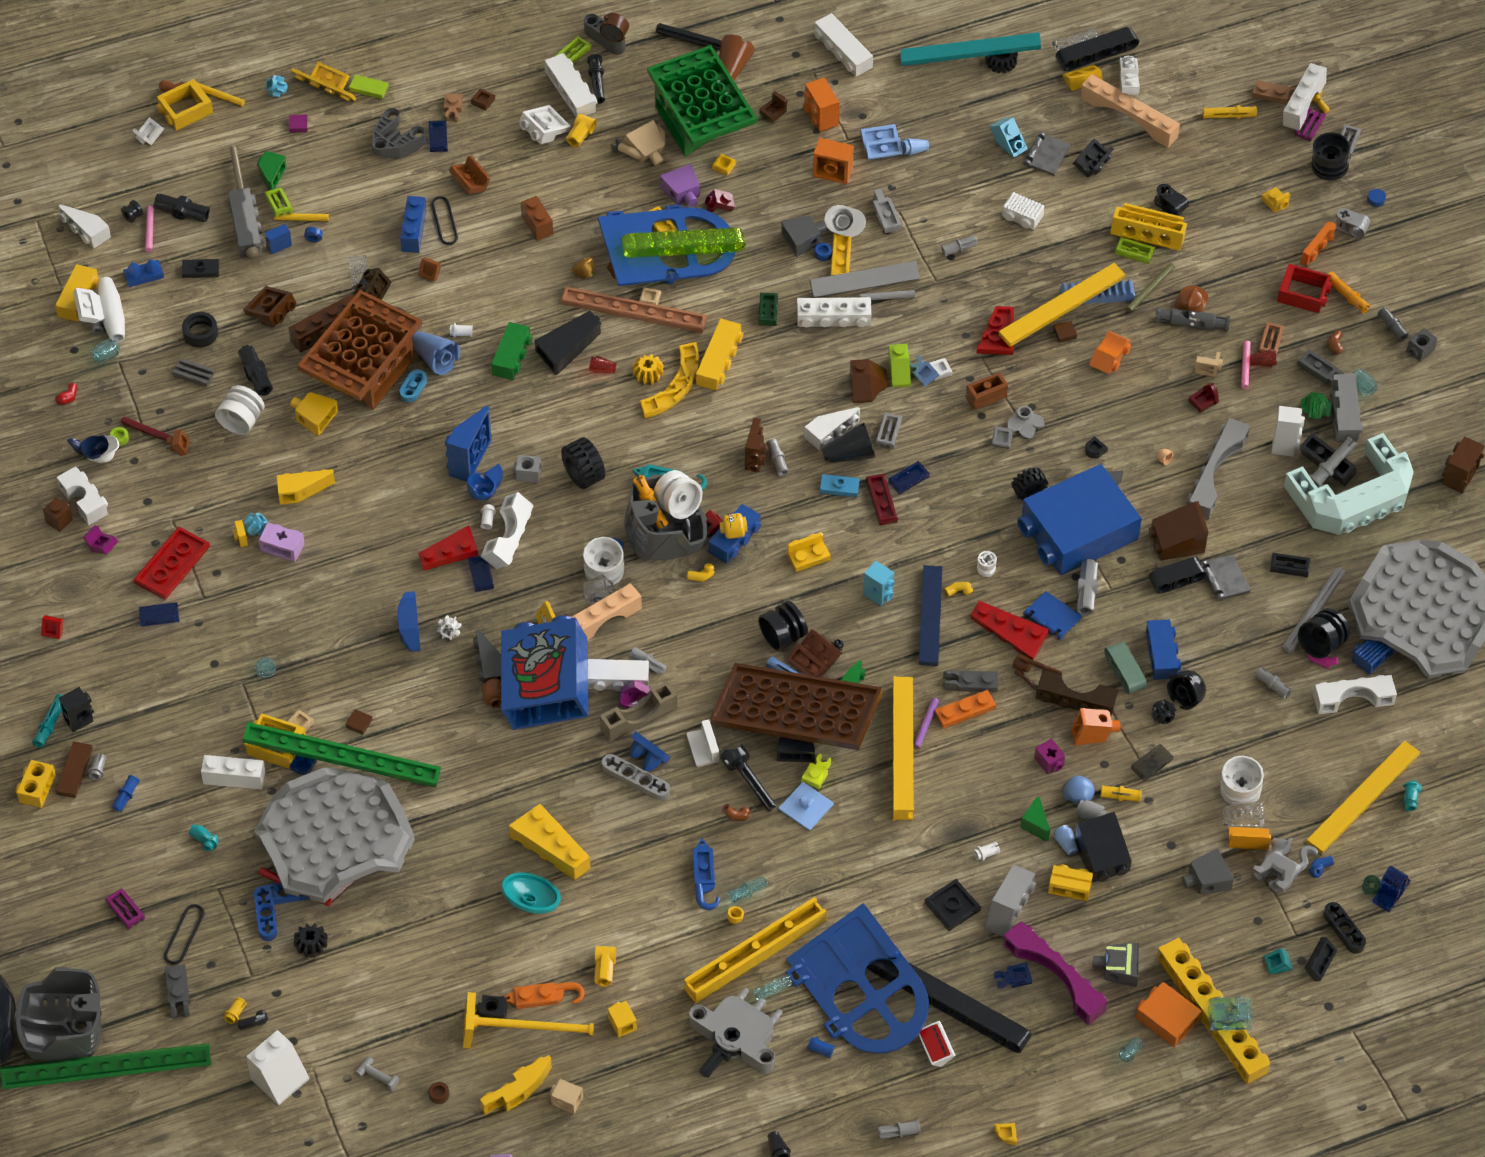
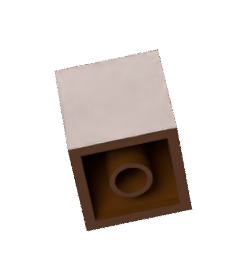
[1149,501,1209,561]

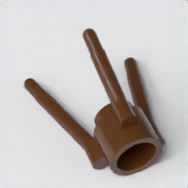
[1012,654,1062,691]

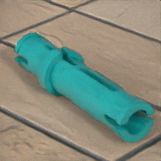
[32,694,63,748]

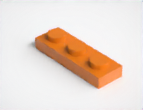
[934,690,996,729]

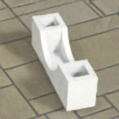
[1283,63,1327,130]
[481,492,534,569]
[1313,675,1397,715]

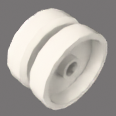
[654,470,703,519]

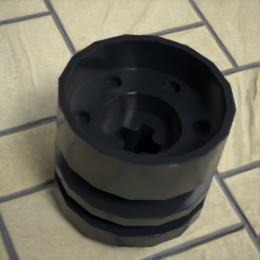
[1311,132,1350,180]
[758,600,808,651]
[1298,608,1350,659]

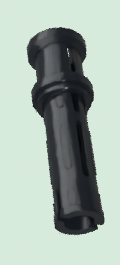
[587,54,605,104]

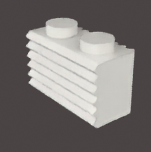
[1002,192,1044,230]

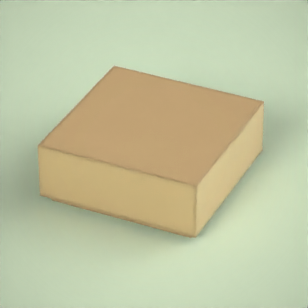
[639,287,661,305]
[287,710,314,732]

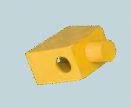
[290,392,338,436]

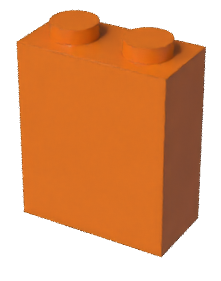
[1136,982,1202,1048]

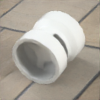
[977,551,997,577]

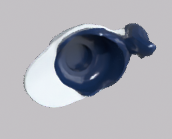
[67,435,119,463]

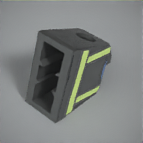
[1092,943,1139,987]

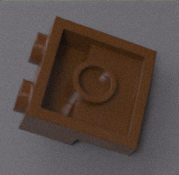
[243,286,297,327]
[745,418,767,472]

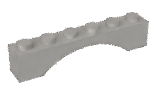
[1186,418,1250,520]

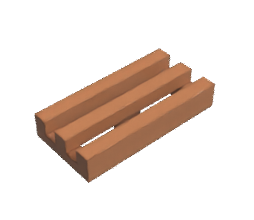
[1258,322,1284,358]

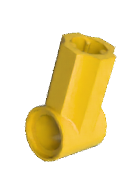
[566,113,597,148]
[594,946,616,987]

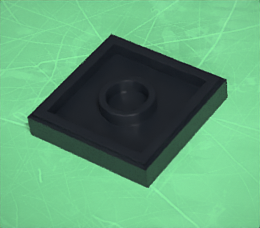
[924,879,981,931]

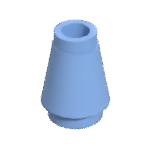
[901,138,929,156]
[1053,825,1079,856]

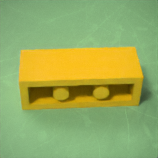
[55,264,100,322]

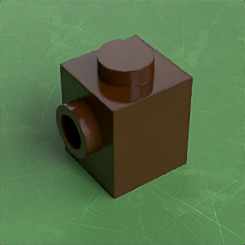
[43,498,73,532]

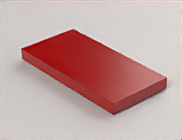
[133,526,210,600]

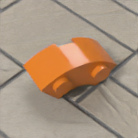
[1089,331,1132,374]

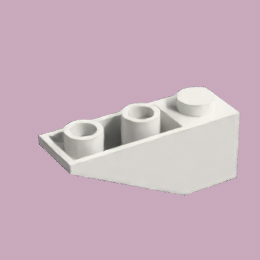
[59,204,111,249]
[804,407,860,451]

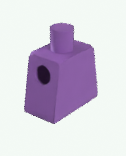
[660,164,700,207]

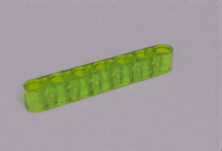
[621,228,746,258]

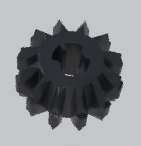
[293,923,328,958]

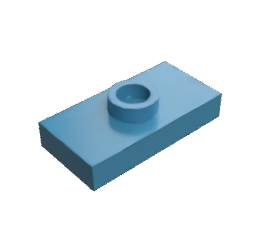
[820,474,860,497]

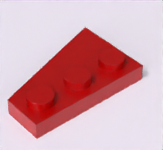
[976,306,1014,355]
[418,525,479,571]

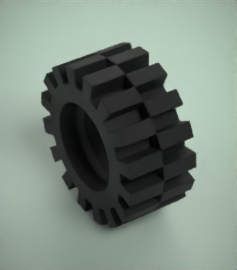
[986,52,1018,73]
[1011,467,1048,500]

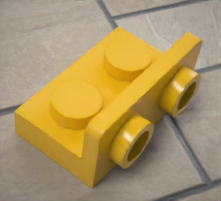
[787,532,831,572]

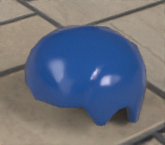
[467,472,496,501]

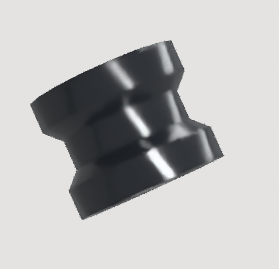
[121,200,144,223]

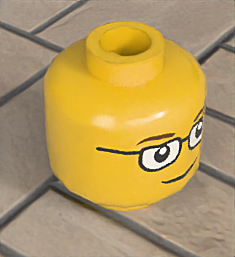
[720,513,748,539]

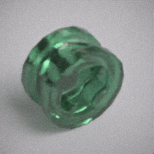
[1362,875,1381,896]

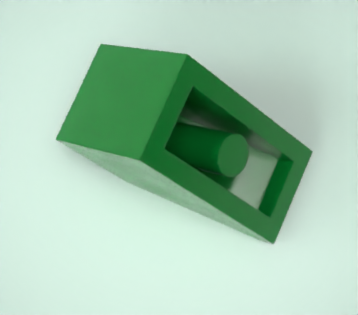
[257,150,287,191]

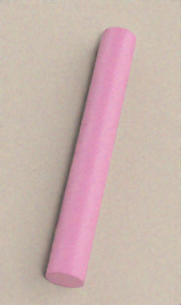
[145,205,154,252]
[1241,341,1251,389]

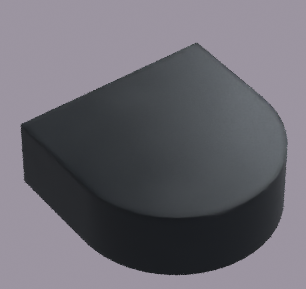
[1085,436,1108,458]

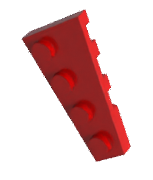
[970,600,1049,660]

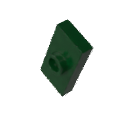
[758,292,778,326]

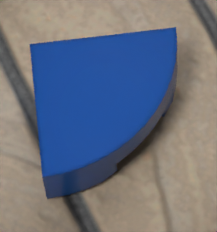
[484,463,503,489]

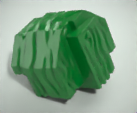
[1300,392,1332,419]

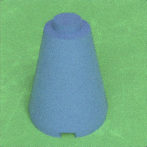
[412,331,460,375]

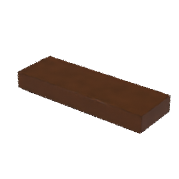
[56,741,93,798]

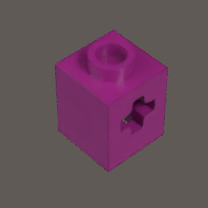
[1034,738,1065,774]

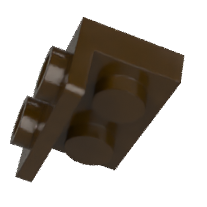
[352,268,392,300]

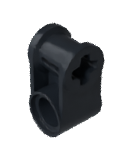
[1154,184,1189,216]

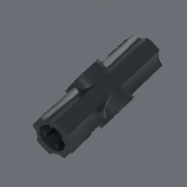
[153,193,210,222]
[238,345,273,396]

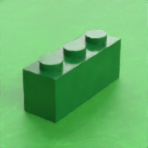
[491,322,533,380]

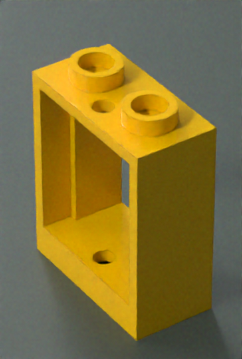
[156,79,213,131]
[244,713,306,769]

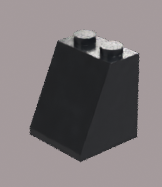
[1075,812,1132,883]

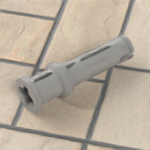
[1309,437,1357,487]

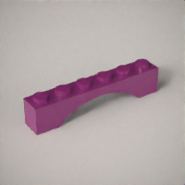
[1003,921,1108,1025]

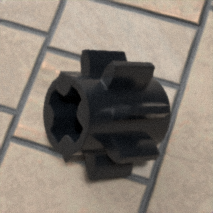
[1151,700,1177,724]

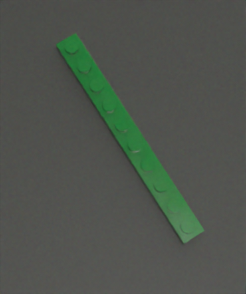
[243,722,441,788]
[0,1043,211,1089]

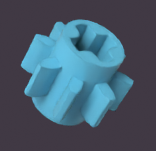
[265,75,288,98]
[244,513,267,536]

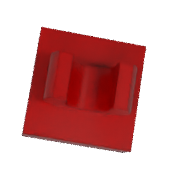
[704,510,723,535]
[41,615,63,639]

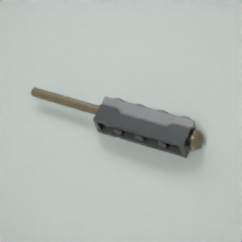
[228,146,264,259]

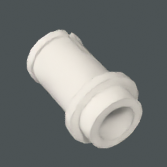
[450,323,473,338]
[480,504,496,530]
[973,842,1000,861]

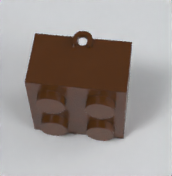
[1442,436,1485,494]

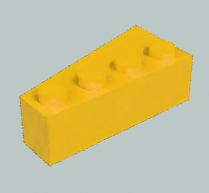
[509,804,590,880]

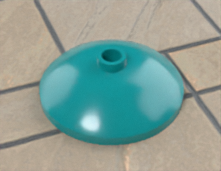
[501,872,561,914]

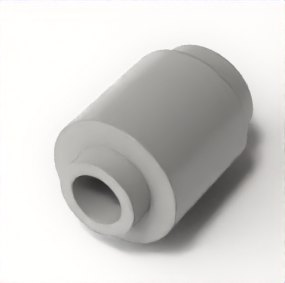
[1076,800,1107,820]

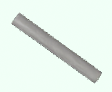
[860,290,915,300]

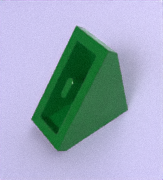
[1021,797,1050,841]

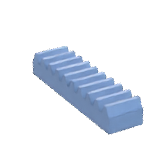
[1060,279,1135,304]

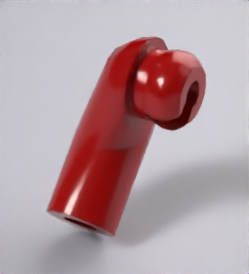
[55,383,78,405]

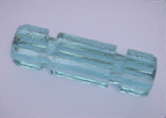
[754,975,792,1001]

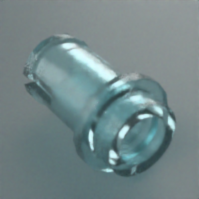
[1119,1037,1144,1062]

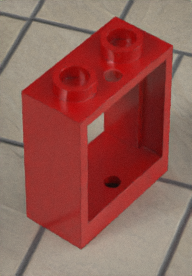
[1277,264,1332,313]

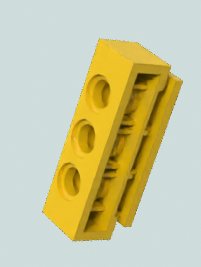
[1110,203,1187,251]

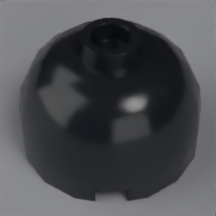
[1167,670,1206,710]

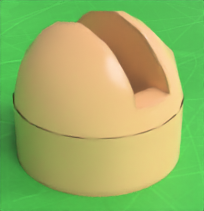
[1157,449,1173,465]

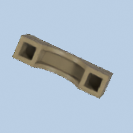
[600,681,677,742]

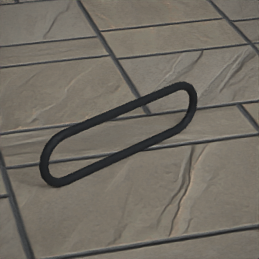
[432,196,458,245]
[164,904,205,964]

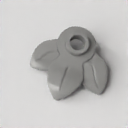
[1007,406,1045,439]

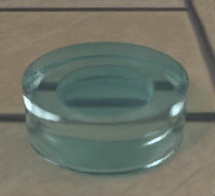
[256,657,276,677]

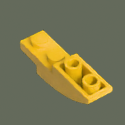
[480,1055,552,1115]

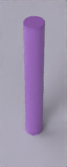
[913,698,939,749]

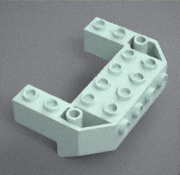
[1284,433,1414,535]

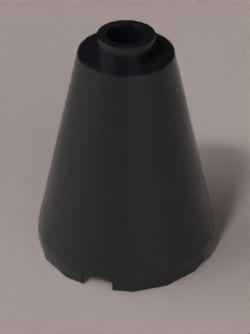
[822,422,876,463]

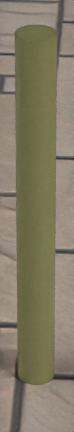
[1126,263,1175,313]

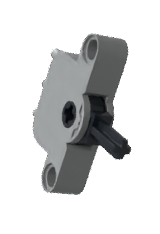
[689,988,782,1078]

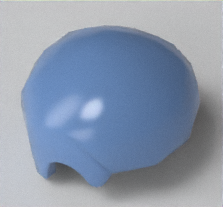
[1062,775,1095,805]

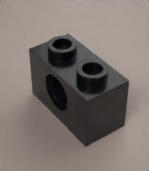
[59,687,94,732]

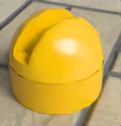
[727,906,744,924]

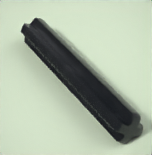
[656,23,721,50]

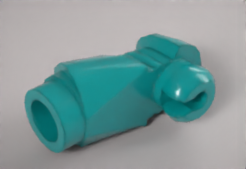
[1402,780,1422,811]
[189,824,219,851]

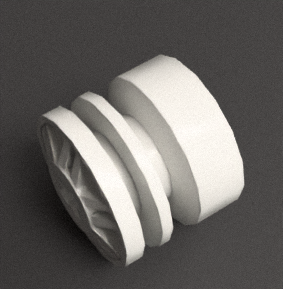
[215,385,265,435]
[583,537,624,588]
[1220,756,1264,808]

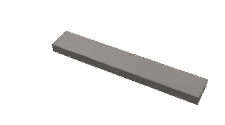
[810,261,920,298]

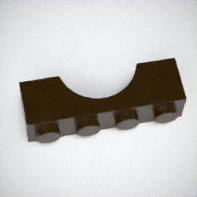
[1035,669,1119,716]

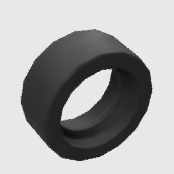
[182,312,218,348]

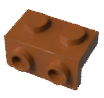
[449,156,490,194]

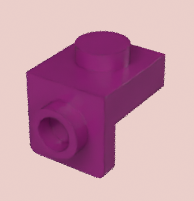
[83,525,118,555]
[619,680,650,709]

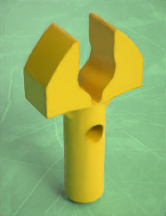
[1311,91,1329,113]

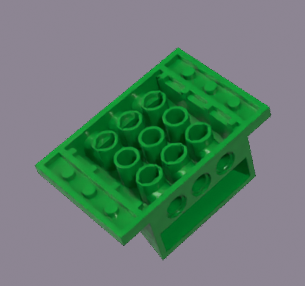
[647,45,758,157]

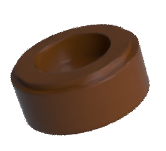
[428,1082,450,1104]

